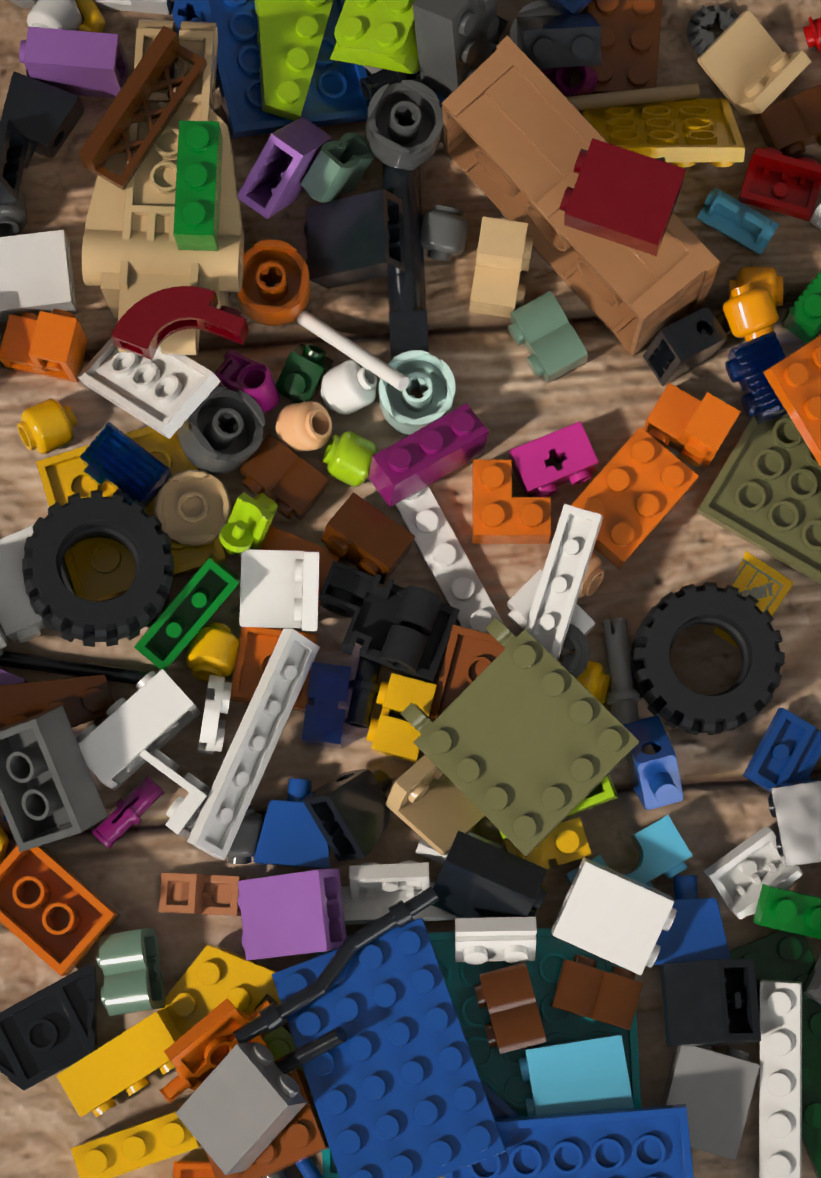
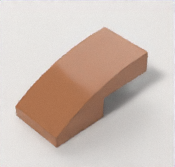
[159,873,246,916]

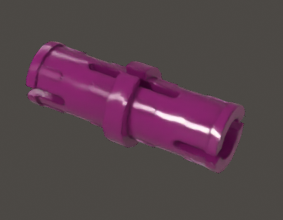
[92,775,165,849]

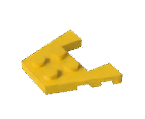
[159,944,281,1036]

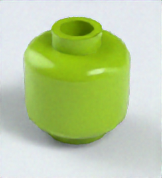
[322,431,378,487]

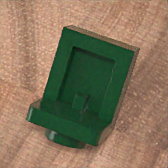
[276,343,334,403]

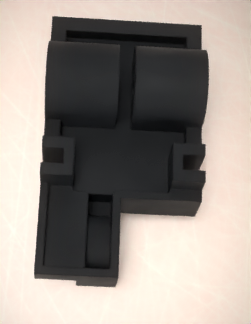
[319,561,460,683]

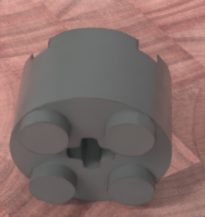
[365,80,443,171]
[177,387,265,476]

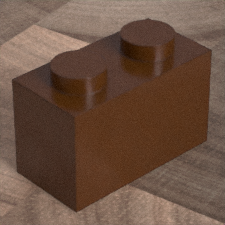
[321,492,416,585]

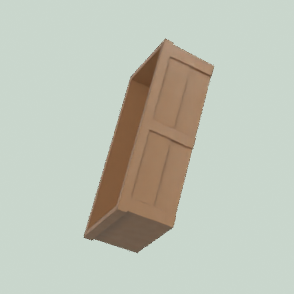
[442,35,720,356]

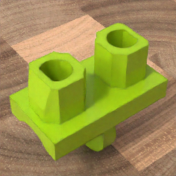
[219,492,278,557]

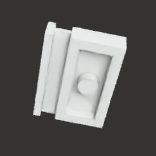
[455,917,537,965]

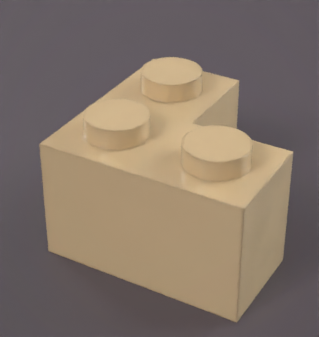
[469,216,534,318]

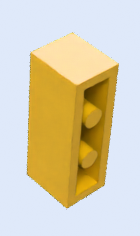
[56,1008,182,1118]
[70,1109,201,1178]

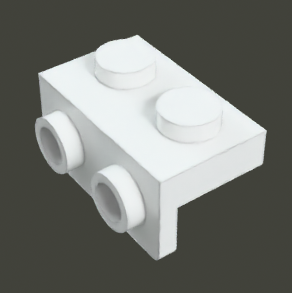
[703,826,803,919]

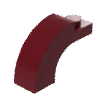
[111,286,249,360]

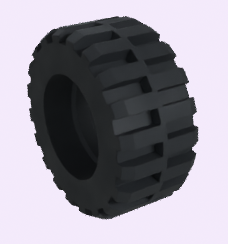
[22,490,174,647]
[630,582,785,735]

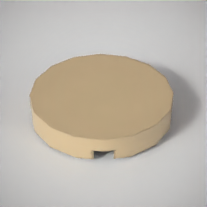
[154,470,232,547]

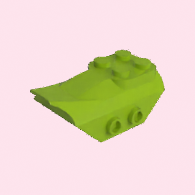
[330,0,420,74]

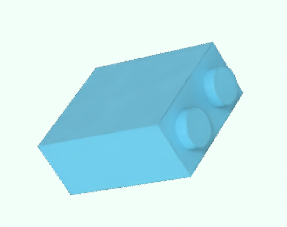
[519,1032,634,1116]

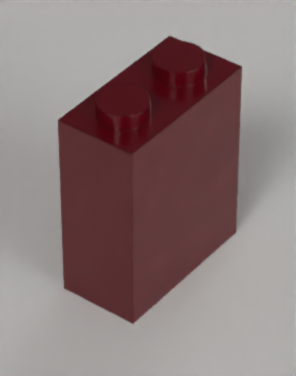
[560,138,686,256]

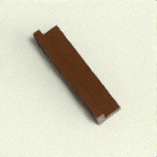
[79,26,207,190]

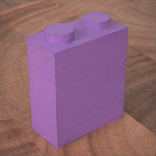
[19,27,128,98]
[237,117,333,219]
[238,869,347,961]

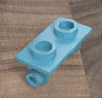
[696,187,780,256]

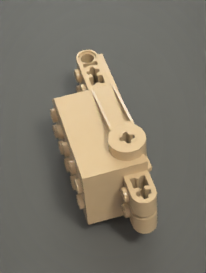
[82,19,244,355]

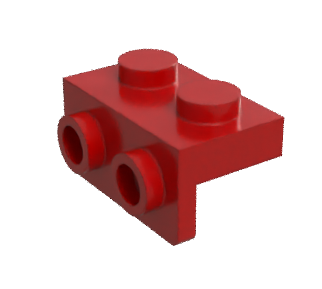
[738,147,821,221]

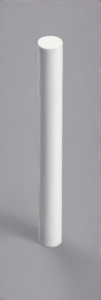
[297,310,409,391]

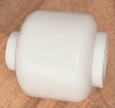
[27,0,82,31]
[320,359,377,415]

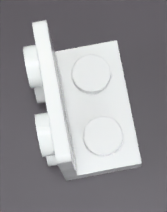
[239,549,319,631]
[139,749,211,839]

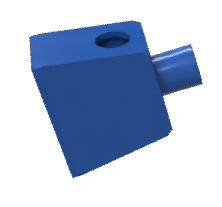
[622,715,684,810]
[254,778,331,869]
[654,875,730,965]

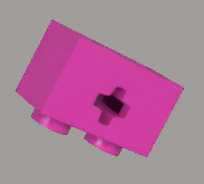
[508,421,599,497]

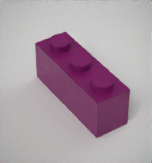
[368,403,489,507]

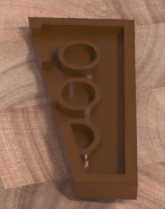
[0,674,115,728]

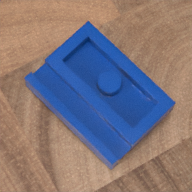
[742,708,821,793]

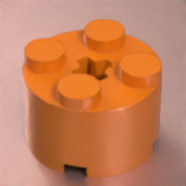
[236,239,311,326]

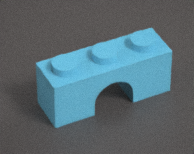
[564,815,693,888]

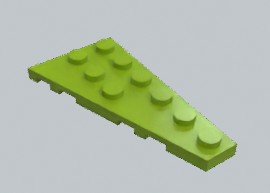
[255,0,333,121]

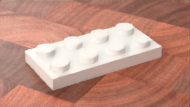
[77,338,221,439]

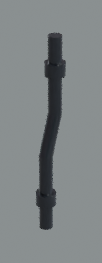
[233,886,439,1044]

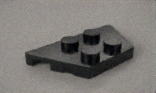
[0,963,97,1091]

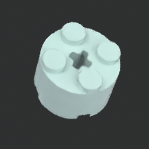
[379,350,456,435]

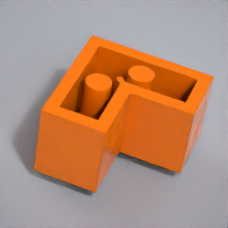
[0,309,89,383]
[643,383,741,468]
[472,460,551,544]

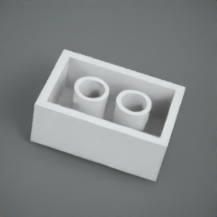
[76,669,202,790]

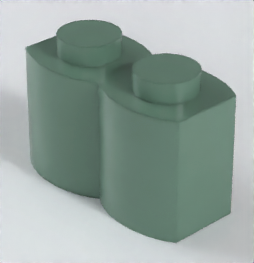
[300,132,375,202]
[508,291,588,383]
[96,928,165,1016]

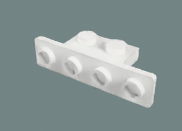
[341,860,459,925]

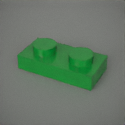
[753,884,821,939]

